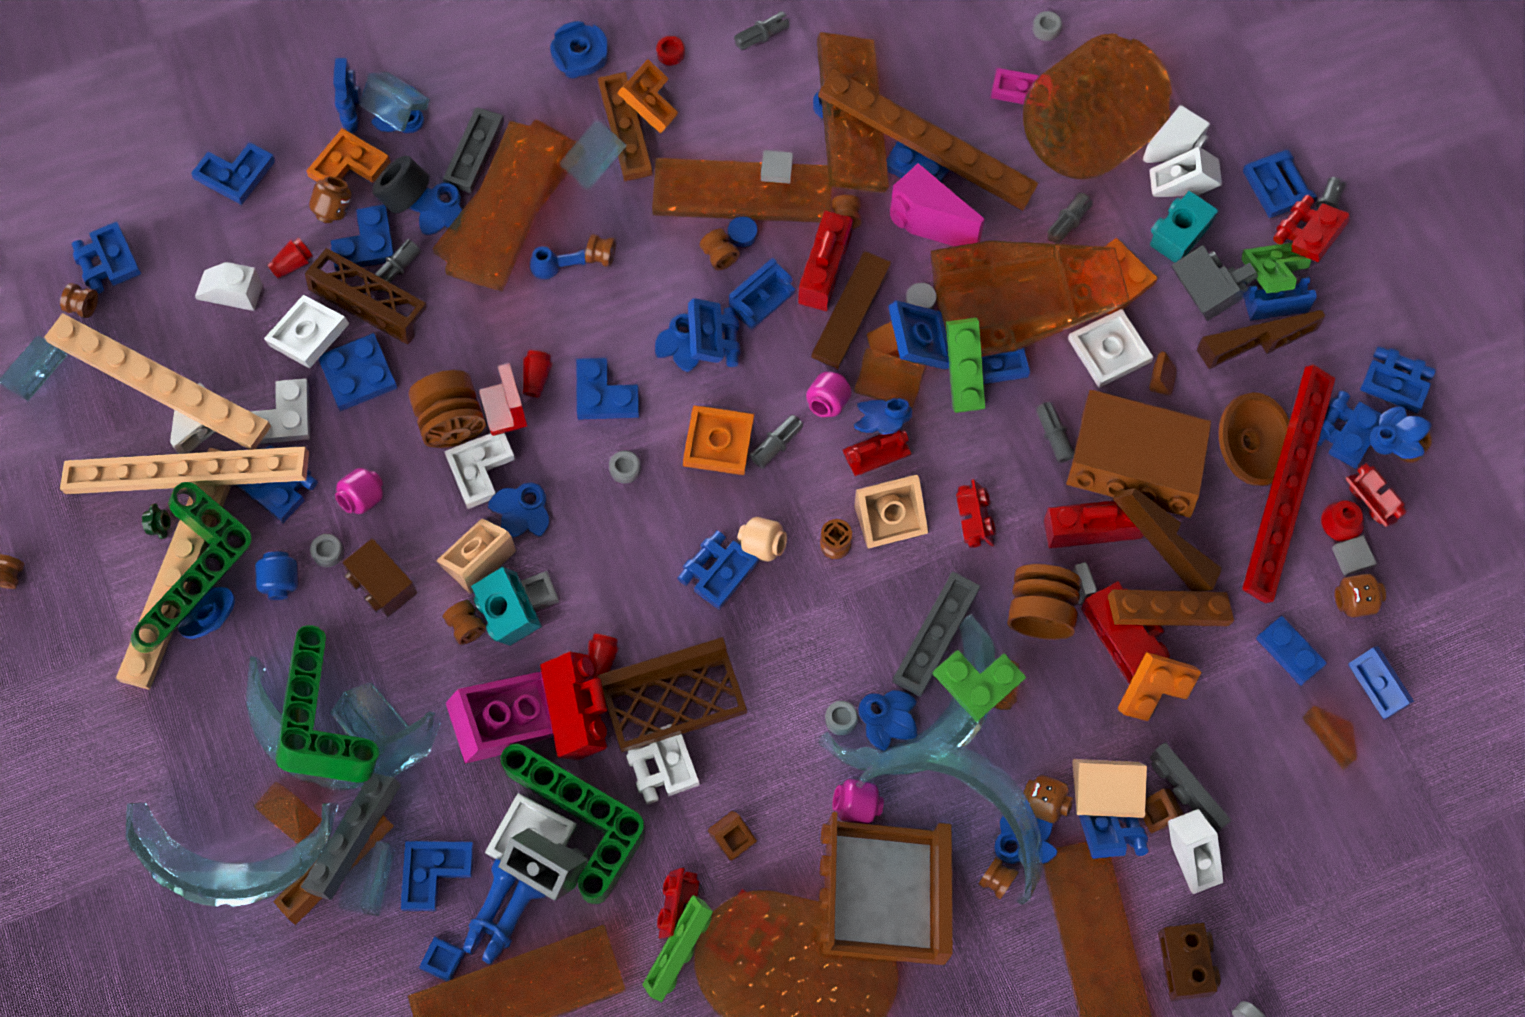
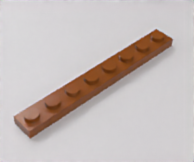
[818,69,1039,211]

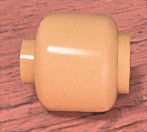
[738,517,787,562]

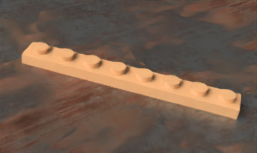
[44,313,271,450]
[60,446,309,494]
[116,447,231,690]

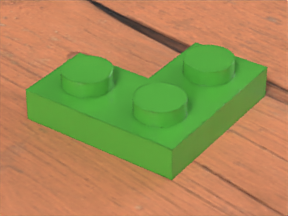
[1241,242,1311,293]
[932,650,1027,722]

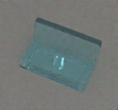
[360,72,430,131]
[560,120,627,191]
[0,336,67,402]
[330,682,410,757]
[339,841,395,916]

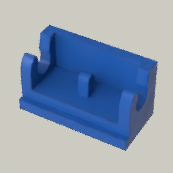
[729,257,795,330]
[1243,277,1317,321]

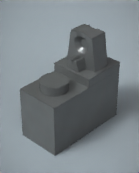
[1172,245,1258,321]
[498,828,588,901]

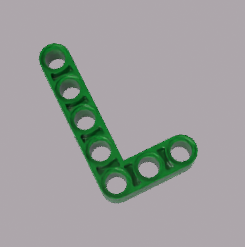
[131,482,252,653]
[275,625,379,783]
[501,744,645,904]

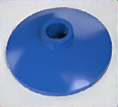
[177,587,235,639]

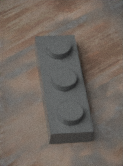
[443,107,504,193]
[1150,742,1231,833]

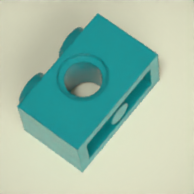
[1149,191,1219,263]
[471,567,542,646]

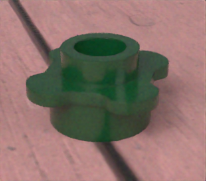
[142,503,171,540]

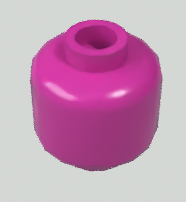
[806,372,851,417]
[335,468,383,515]
[832,779,884,824]

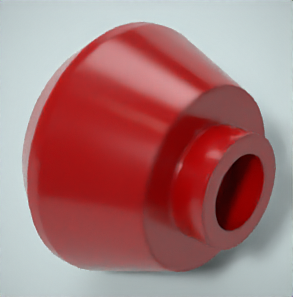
[1321,501,1364,542]

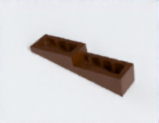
[811,251,891,369]
[1196,310,1326,370]
[1113,488,1222,592]

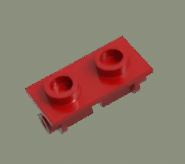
[842,430,912,477]
[1345,463,1408,527]
[956,479,996,548]
[657,868,700,939]

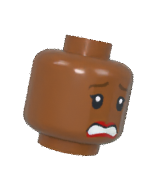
[309,176,352,223]
[1334,574,1386,618]
[1021,775,1074,824]

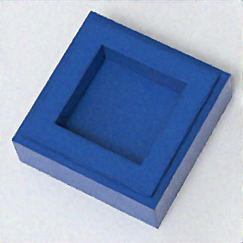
[419,936,466,984]

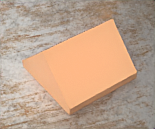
[854,475,928,549]
[436,518,516,594]
[1072,759,1147,818]

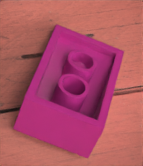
[890,163,985,252]
[446,672,553,764]

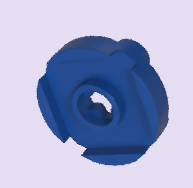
[550,21,608,79]

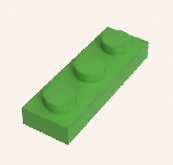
[946,317,985,413]
[642,895,713,1002]

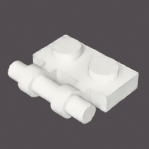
[626,724,699,804]

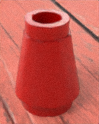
[267,237,314,279]
[522,350,553,398]
[587,633,620,679]

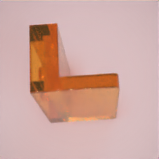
[854,348,925,409]

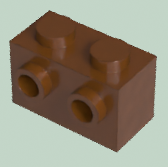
[342,538,417,617]
[1158,923,1221,1002]

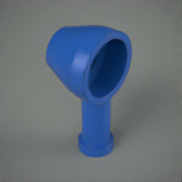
[529,246,586,280]

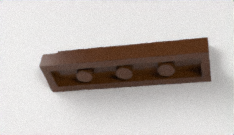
[305,248,427,345]

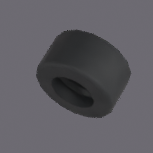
[372,156,430,213]

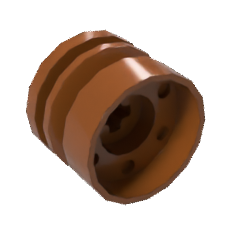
[408,369,486,448]
[1007,564,1082,640]

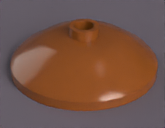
[1219,392,1290,486]

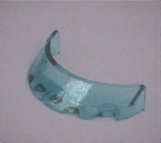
[818,614,995,775]
[246,656,441,790]
[856,742,1043,905]
[125,802,338,906]

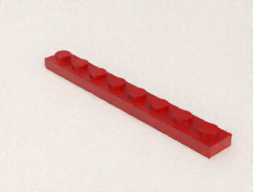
[1242,364,1336,603]

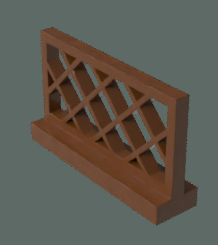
[598,637,747,753]

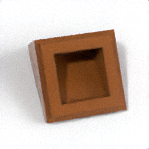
[866,321,900,362]
[1149,351,1177,396]
[1143,788,1184,834]
[707,811,757,861]

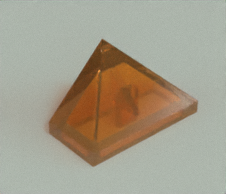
[1302,705,1357,770]
[253,781,325,848]

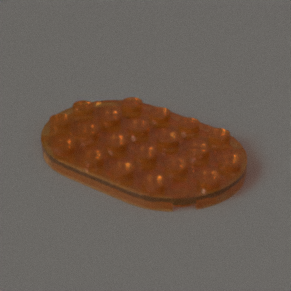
[1023,33,1172,180]
[694,890,898,1017]

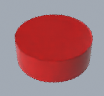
[656,36,685,66]

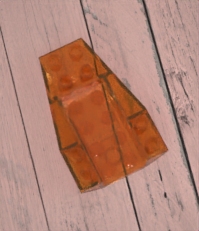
[930,240,1130,357]

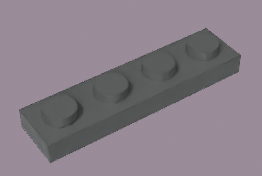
[892,571,981,697]
[301,773,401,900]

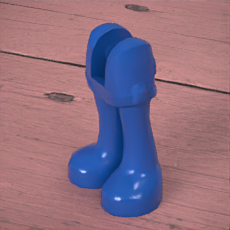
[463,859,546,965]

